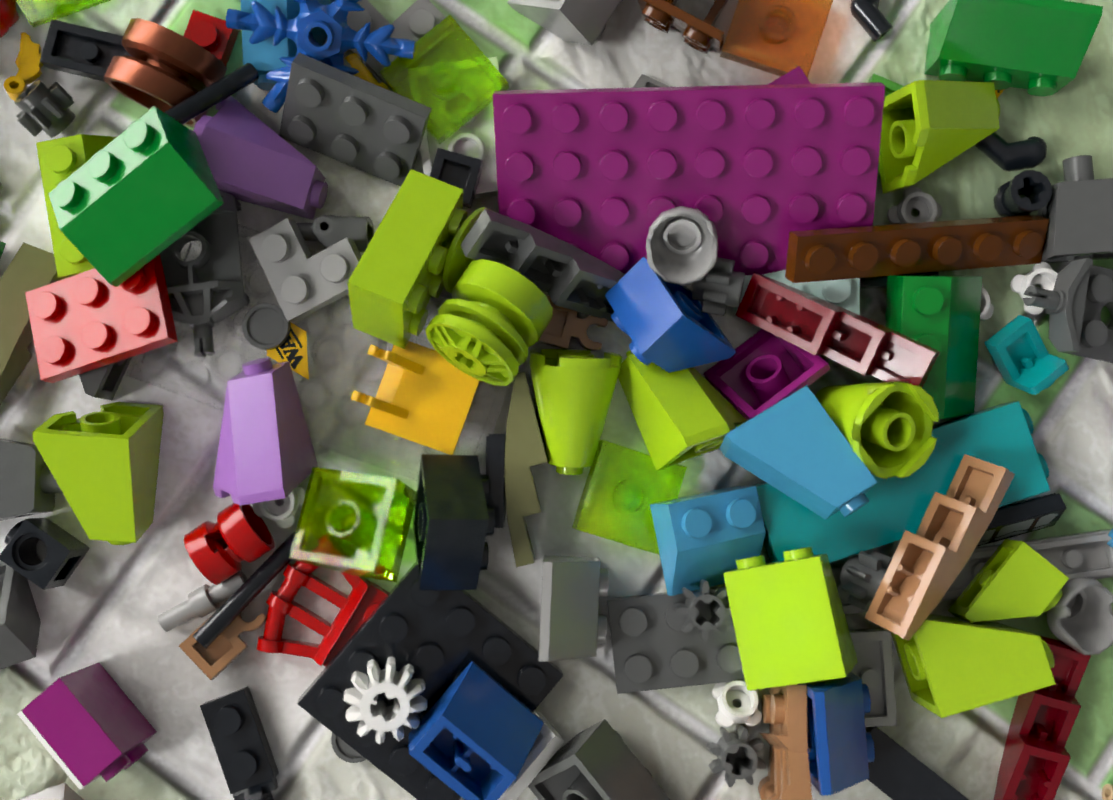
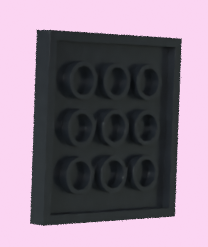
[297,562,564,800]

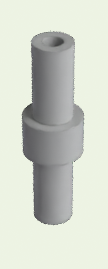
[158,571,247,632]

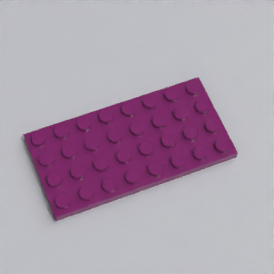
[493,82,885,275]

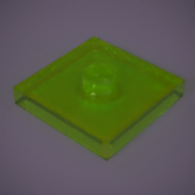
[380,15,509,145]
[572,440,687,555]

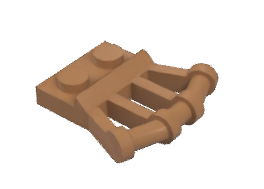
[758,684,812,800]

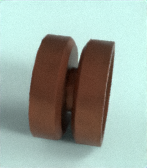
[104,18,227,128]

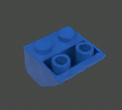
[409,661,544,800]

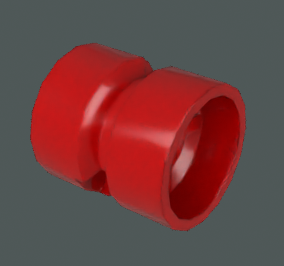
[184,503,275,585]

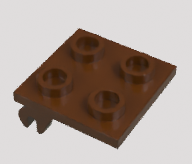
[638,0,728,54]

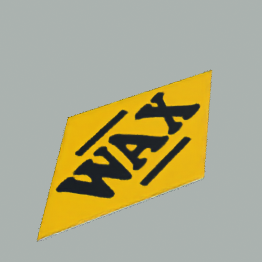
[267,322,309,380]

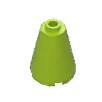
[529,349,622,475]
[815,381,939,479]

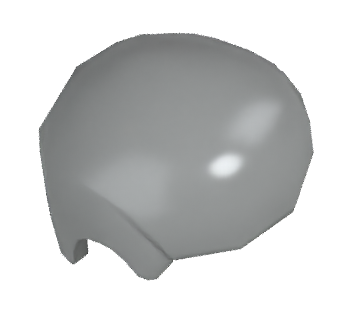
[646,206,718,286]
[1047,577,1113,655]

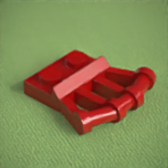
[256,533,390,667]

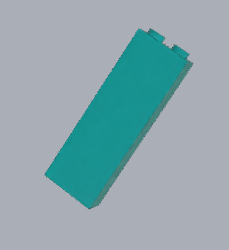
[751,401,1050,563]

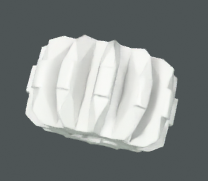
[343,657,427,744]

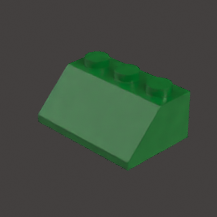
[924,0,1103,97]
[48,106,224,287]
[882,275,983,419]

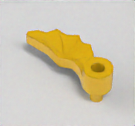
[4,32,44,101]

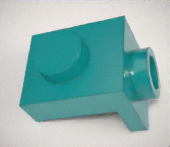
[984,315,1069,395]

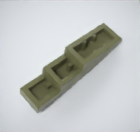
[0,242,62,405]
[504,372,548,568]

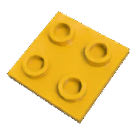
[350,341,480,455]

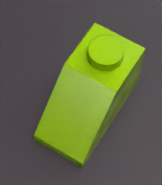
[948,539,1069,622]

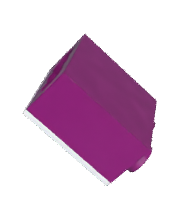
[18,662,157,790]

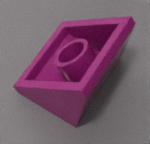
[703,329,830,421]

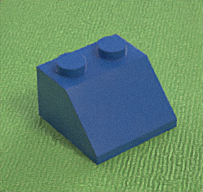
[605,256,736,373]
[796,672,875,796]

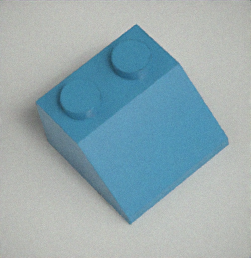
[650,486,766,596]

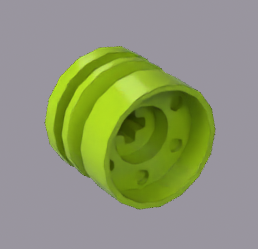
[425,259,553,386]

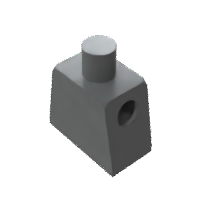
[1038,155,1113,263]
[0,439,63,521]

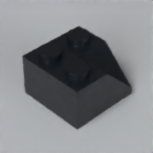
[412,454,495,590]

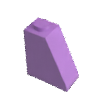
[193,96,328,220]
[213,358,318,506]

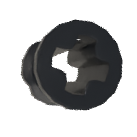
[993,170,1052,217]

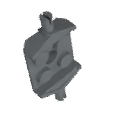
[160,190,250,357]
[1023,258,1113,363]

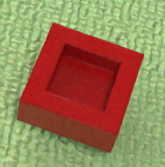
[183,10,240,66]

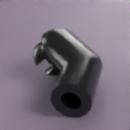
[850,0,893,42]
[975,132,1047,172]

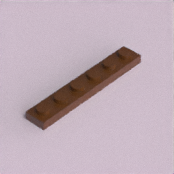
[785,215,1049,283]

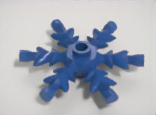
[226,0,416,113]

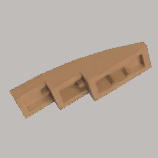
[865,454,1015,640]

